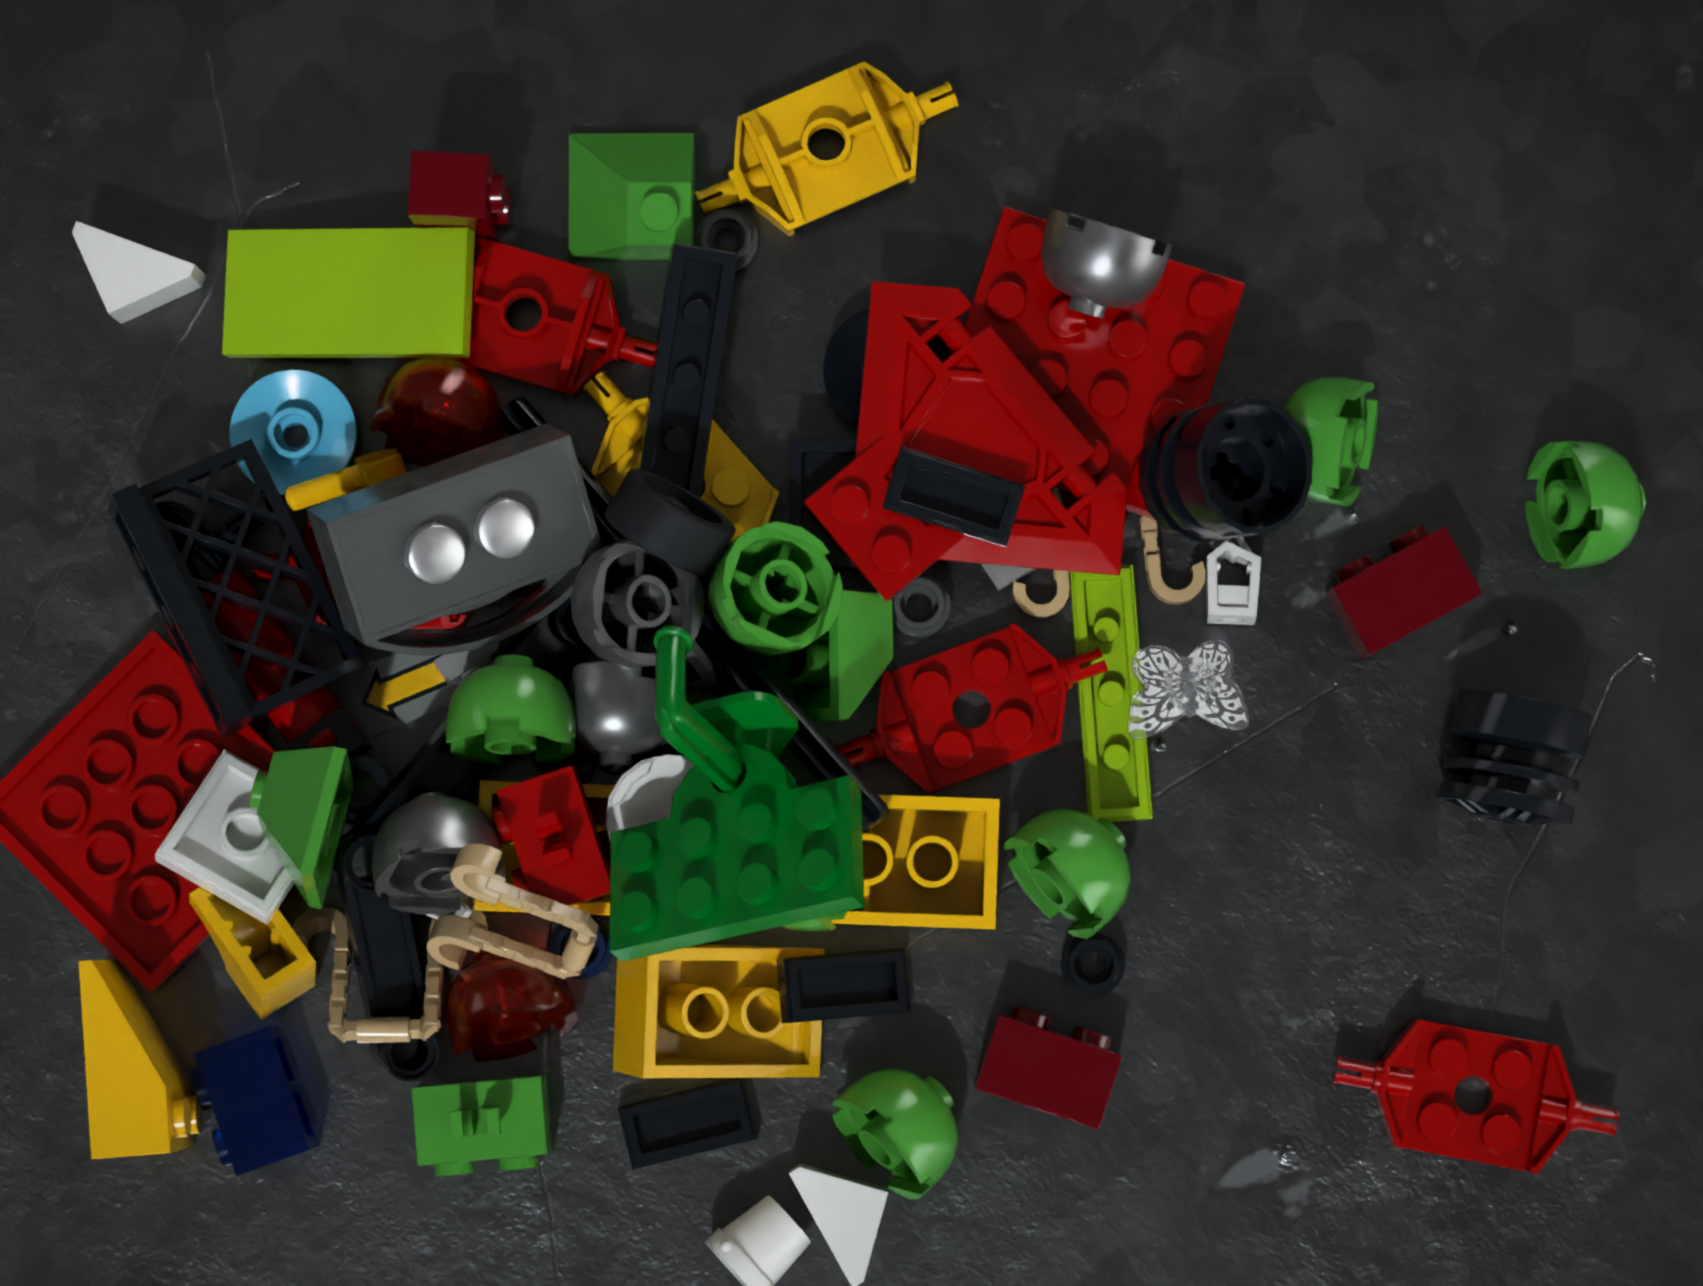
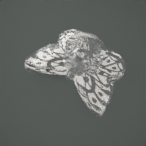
[1128,640,1249,739]

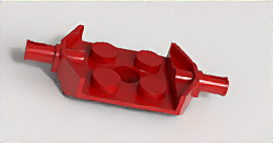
[441,236,656,400]
[835,623,1108,794]
[1332,1019,1619,1174]

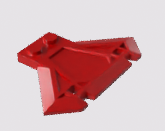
[804,281,1128,603]

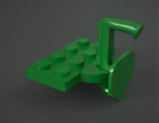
[610,626,864,962]

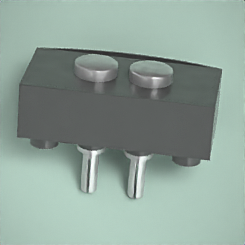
[306,424,603,655]

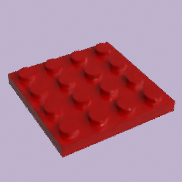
[965,206,1245,520]
[0,629,277,992]

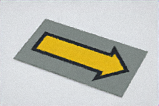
[344,629,459,739]

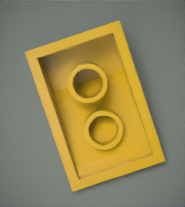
[613,944,825,1078]
[78,960,203,1159]

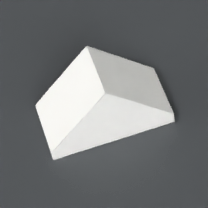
[72,221,206,324]
[789,1163,889,1286]

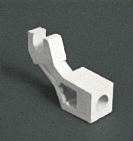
[1205,537,1262,625]

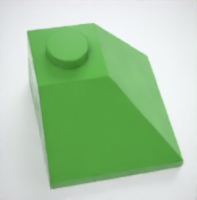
[568,133,695,260]
[752,590,893,722]
[250,746,354,910]

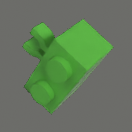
[411,1074,553,1176]

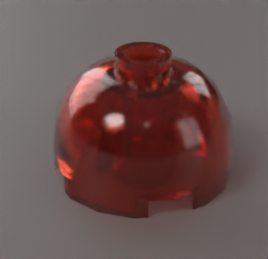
[369,357,502,467]
[445,949,578,1062]

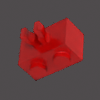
[491,765,611,907]

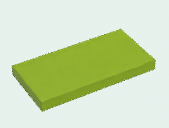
[222,227,475,358]

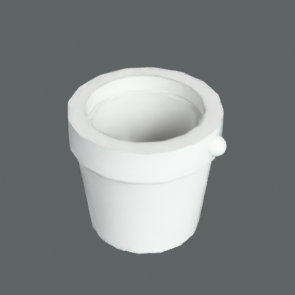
[704,1195,811,1286]

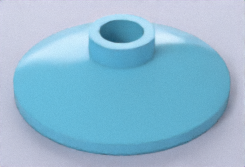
[229,369,357,496]

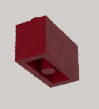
[407,151,512,242]
[1325,525,1483,660]
[974,1006,1123,1130]

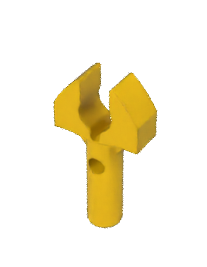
[285,448,407,511]

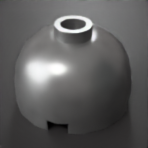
[1041,208,1173,319]
[570,538,704,667]
[559,661,687,774]
[372,792,506,914]

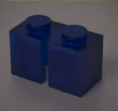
[191,1025,319,1176]

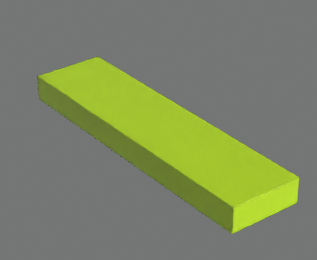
[1069,565,1153,822]

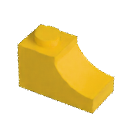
[189,887,316,1020]

